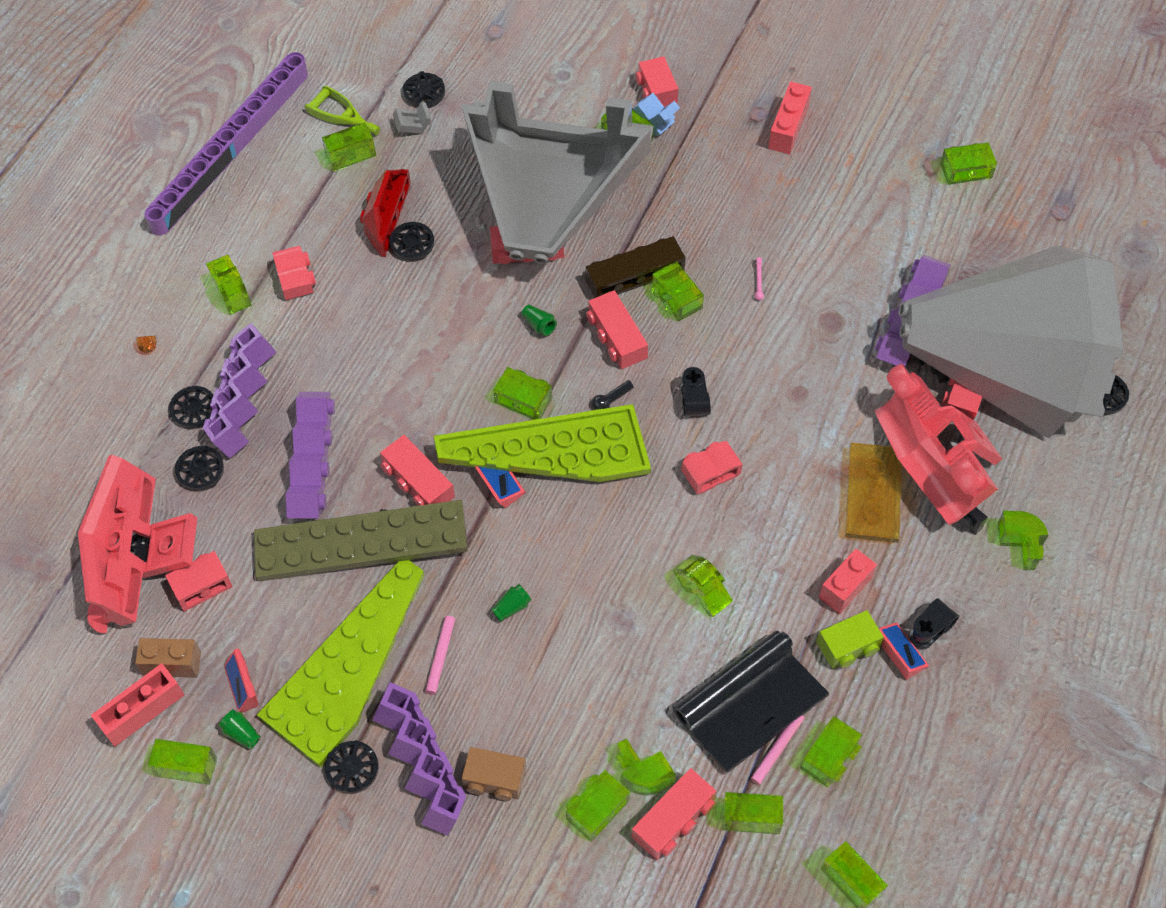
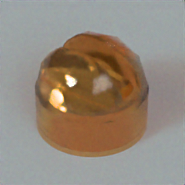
[136,335,157,353]

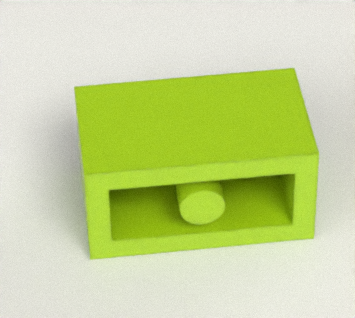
[816,610,884,669]

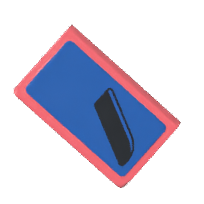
[475,467,526,508]
[879,622,929,680]
[224,648,259,712]

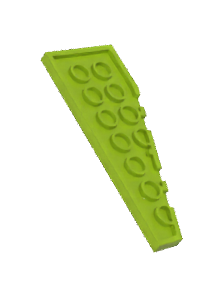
[433,404,651,482]
[257,560,424,768]

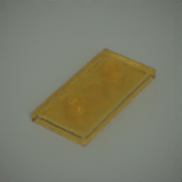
[845,442,902,543]

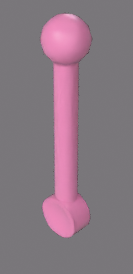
[755,257,764,301]

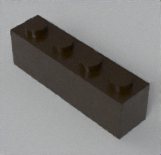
[585,236,686,298]

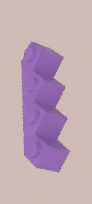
[875,255,951,367]
[203,323,276,458]
[286,392,335,518]
[372,682,466,836]

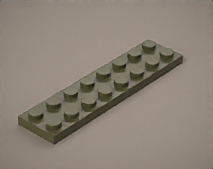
[254,500,468,581]

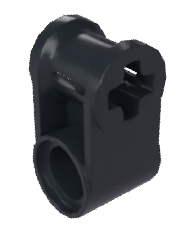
[681,367,711,417]
[909,598,960,650]

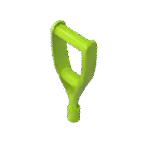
[304,85,381,135]

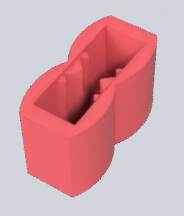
[272,245,316,300]
[681,441,743,494]

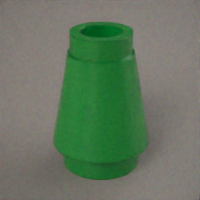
[521,304,557,336]
[491,584,532,622]
[218,709,261,750]

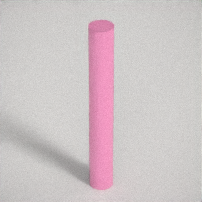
[425,616,455,695]
[751,715,805,786]

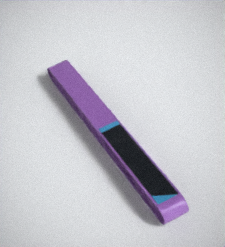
[144,52,308,236]

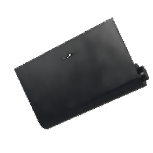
[673,631,829,773]

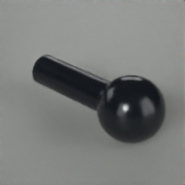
[590,379,634,410]

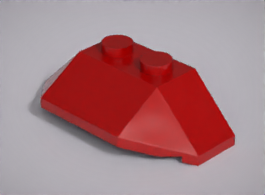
[360,169,411,257]

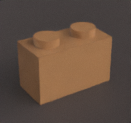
[135,638,201,678]
[462,747,526,801]

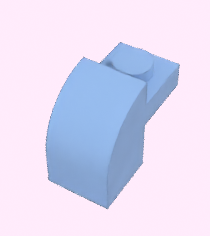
[632,93,680,136]

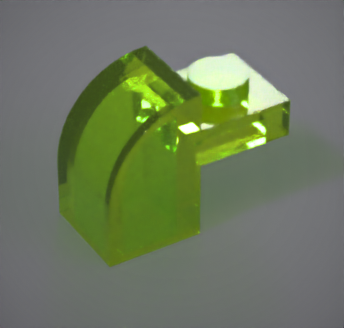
[206,254,252,315]
[998,510,1049,570]
[672,555,733,617]
[615,738,676,796]

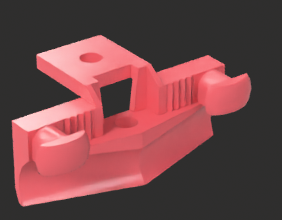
[874,364,1002,525]
[78,455,197,633]

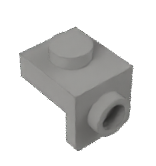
[393,102,431,134]

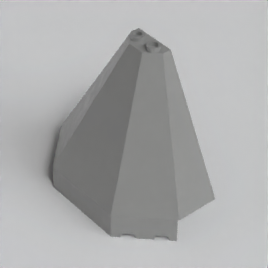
[461,81,654,264]
[899,245,1123,439]

